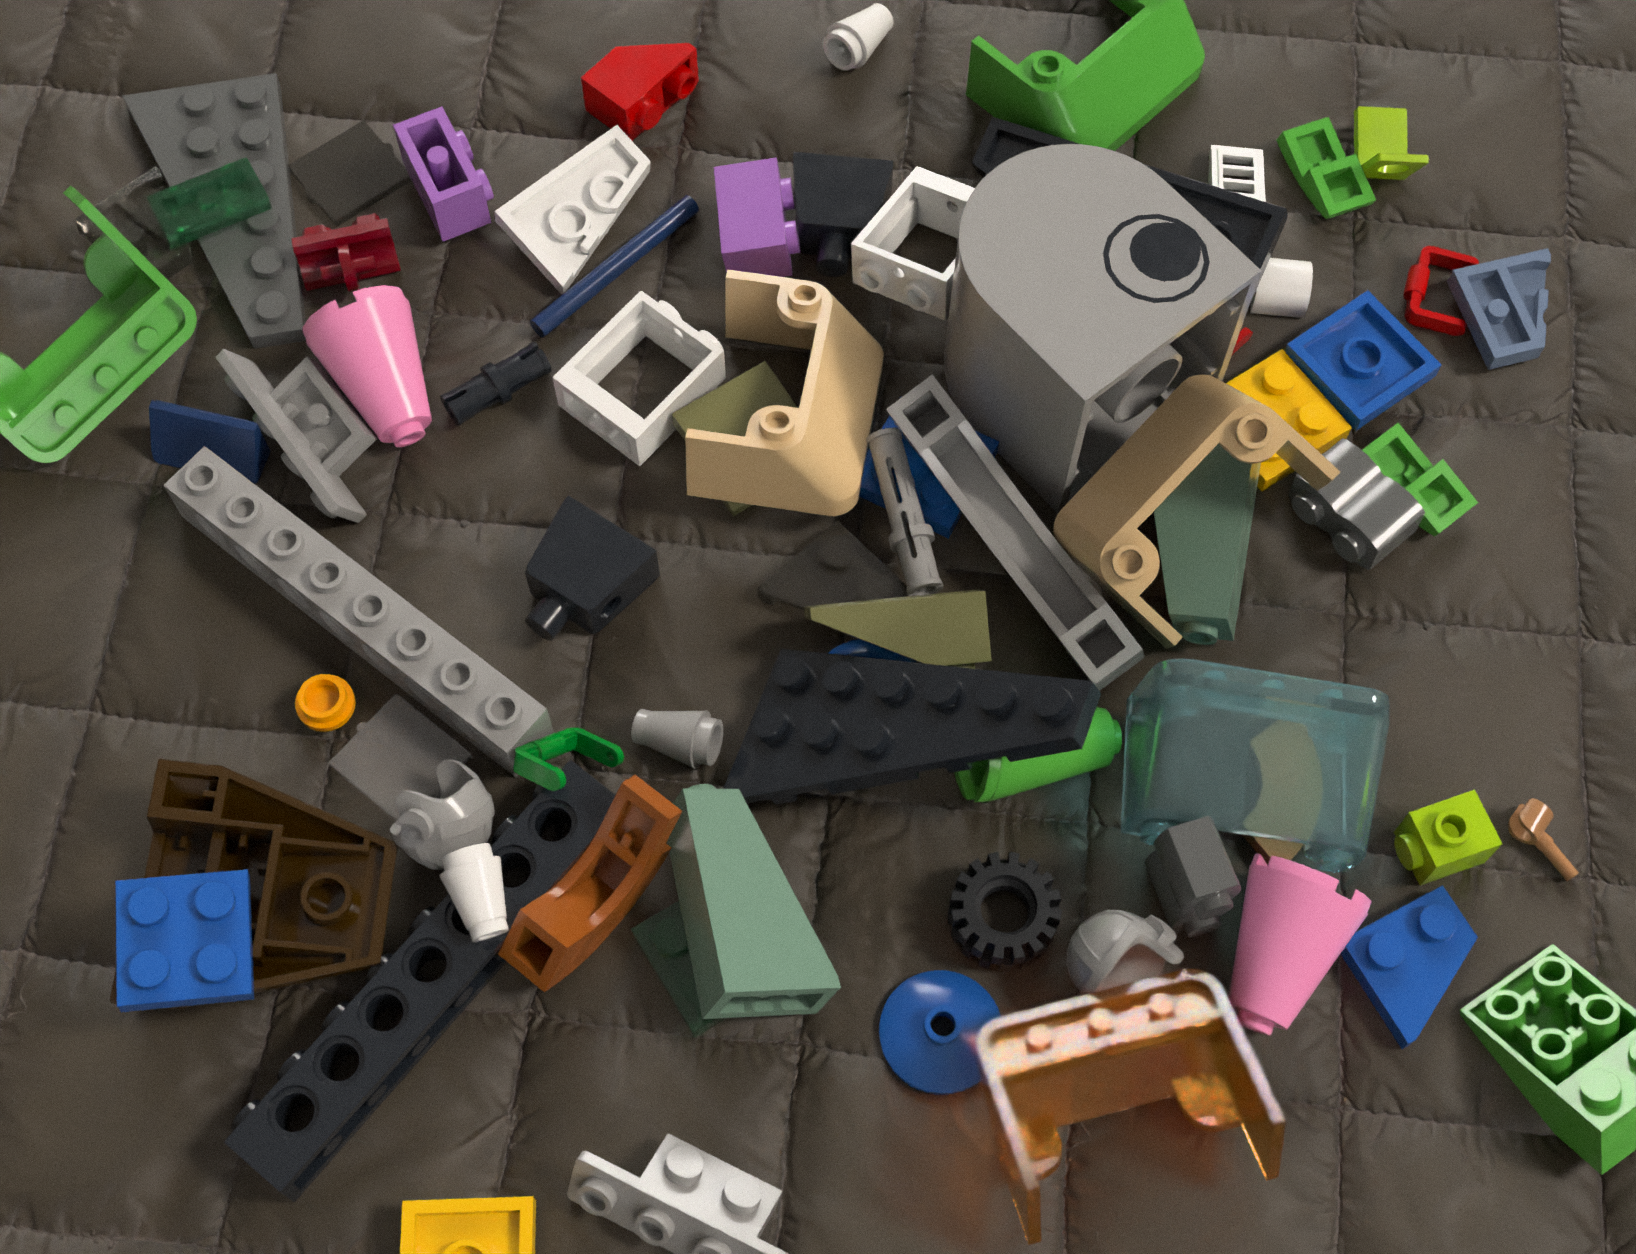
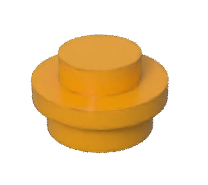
[295,674,356,732]

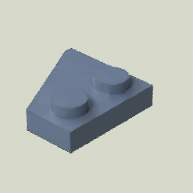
[1447,248,1551,370]

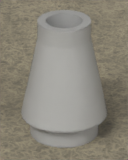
[631,709,723,769]

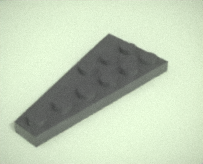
[122,73,306,349]

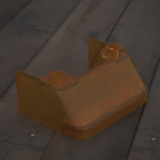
[976,969,1286,1245]

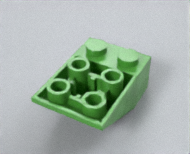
[1460,944,1636,1175]

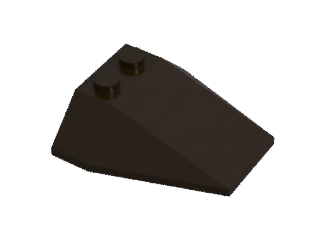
[110,759,398,1010]

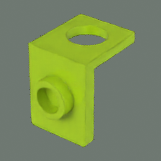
[1354,106,1429,180]

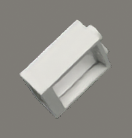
[851,166,975,321]
[553,291,726,466]

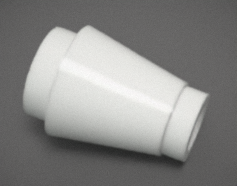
[823,3,894,71]
[440,843,509,942]

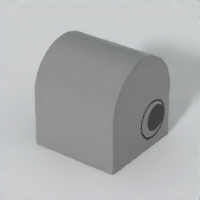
[944,144,1262,514]

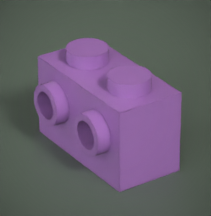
[393,107,494,242]
[714,157,800,277]

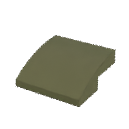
[672,361,797,516]

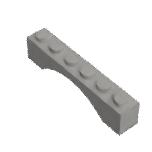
[886,375,1144,691]

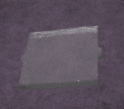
[328,693,472,821]

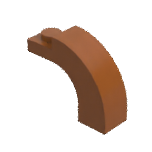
[498,775,683,992]

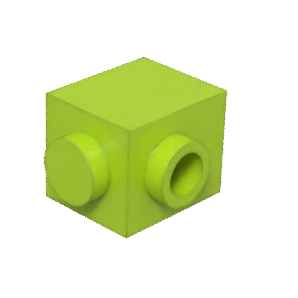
[1394,789,1502,886]

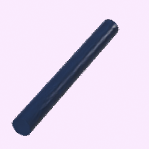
[530,195,699,338]

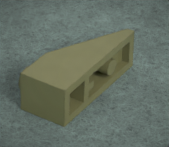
[804,590,992,669]

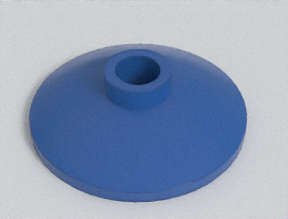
[879,970,1003,1095]

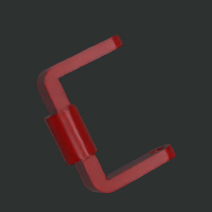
[1403,246,1479,336]

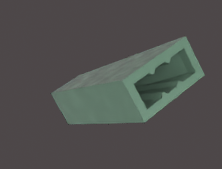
[1154,444,1261,645]
[667,784,841,1019]

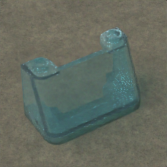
[1121,658,1390,873]

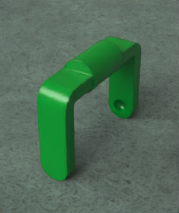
[513,728,624,791]

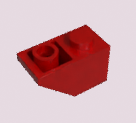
[581,43,699,141]

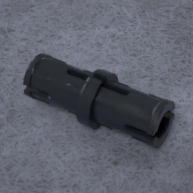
[440,341,552,426]

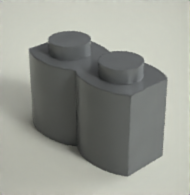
[1288,438,1425,570]
[1144,816,1241,937]

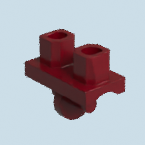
[291,213,401,292]

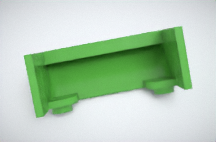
[966,0,1205,151]
[0,186,197,463]

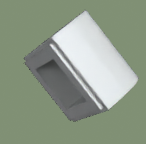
[1250,258,1313,318]

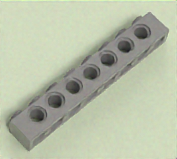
[164,446,554,778]

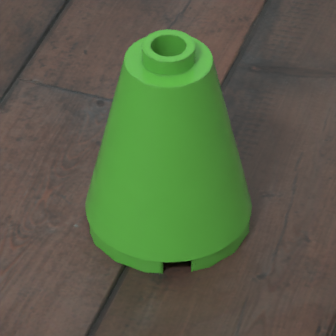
[954,707,1122,803]

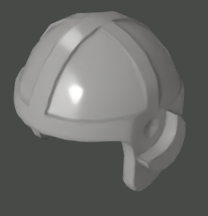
[390,759,495,870]
[1066,910,1184,1028]

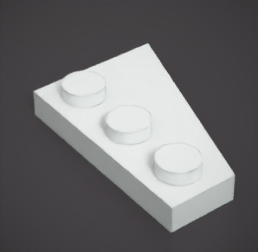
[495,125,651,295]

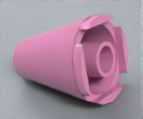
[302,285,432,447]
[1228,854,1372,1036]

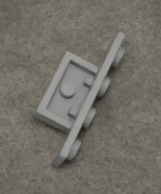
[216,349,377,523]
[567,1134,789,1254]

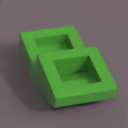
[1276,117,1376,220]
[1362,423,1478,536]

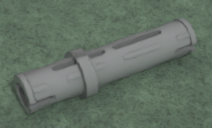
[866,428,943,596]

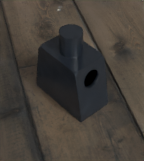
[793,152,893,277]
[525,495,660,641]

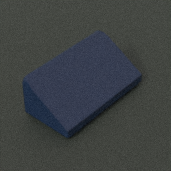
[149,400,271,484]

